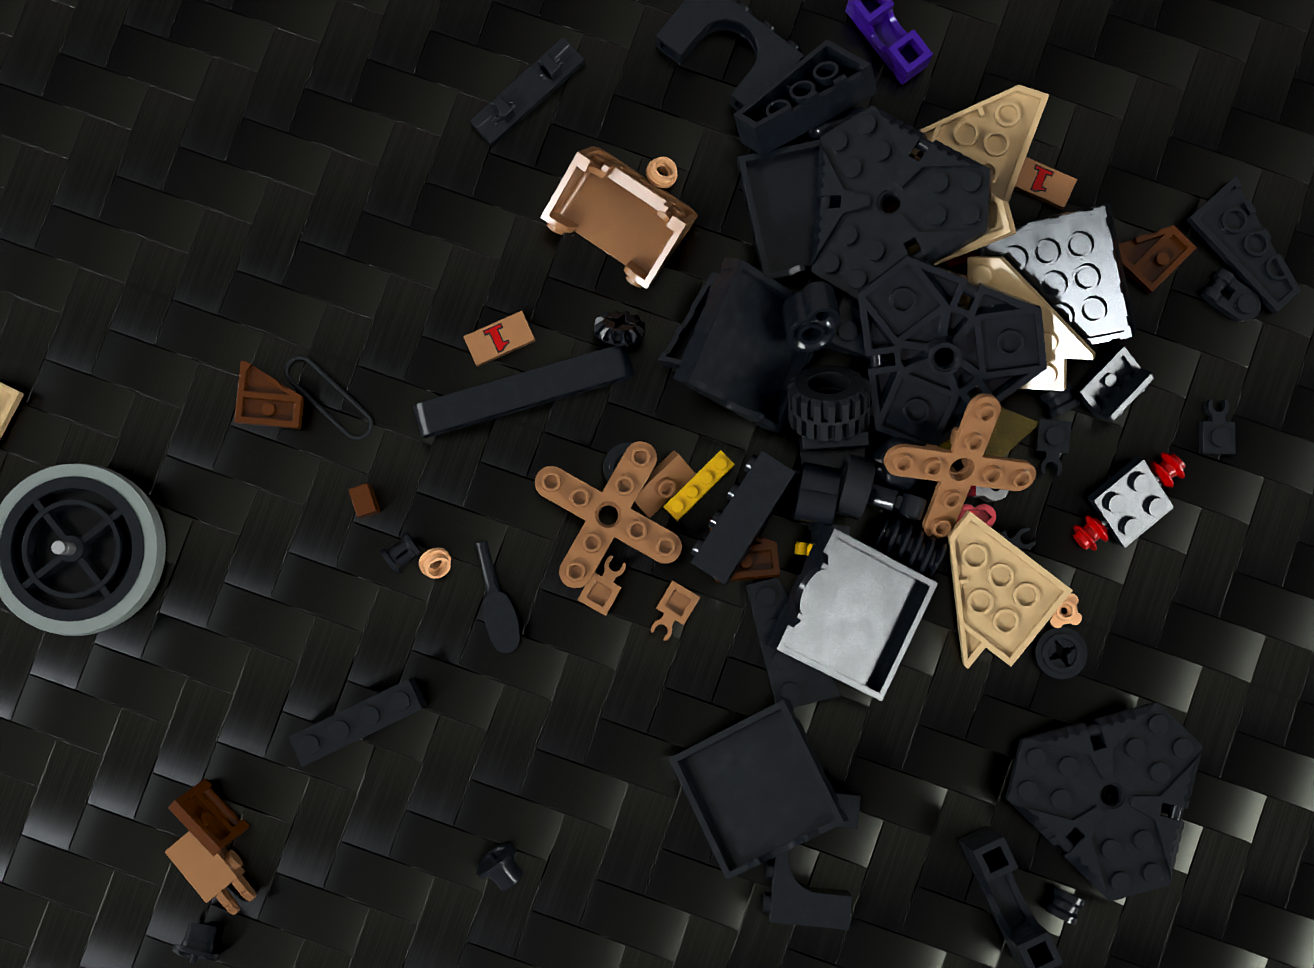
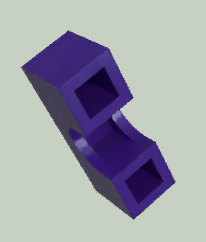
[845,0,933,85]

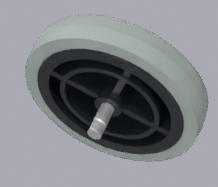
[0,463,166,636]

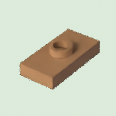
[634,450,696,518]

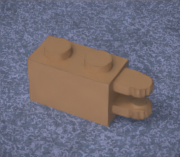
[165,831,256,915]

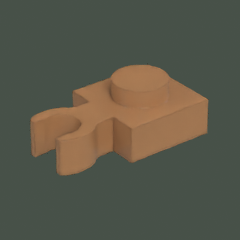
[578,556,626,616]
[651,580,700,641]

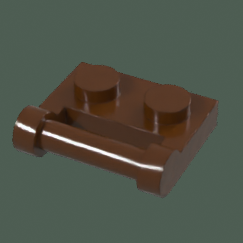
[168,778,251,857]

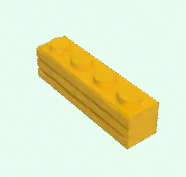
[663,450,735,522]

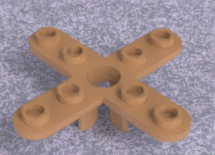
[884,394,1036,539]
[535,441,682,588]

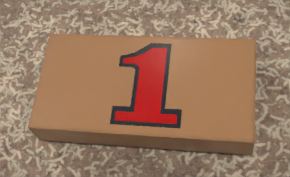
[1014,157,1077,210]
[463,311,535,367]

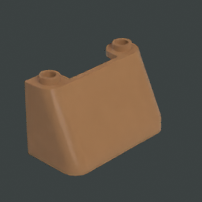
[540,146,698,289]

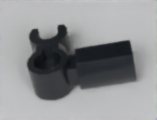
[867,483,928,521]

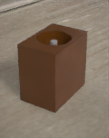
[348,483,381,519]

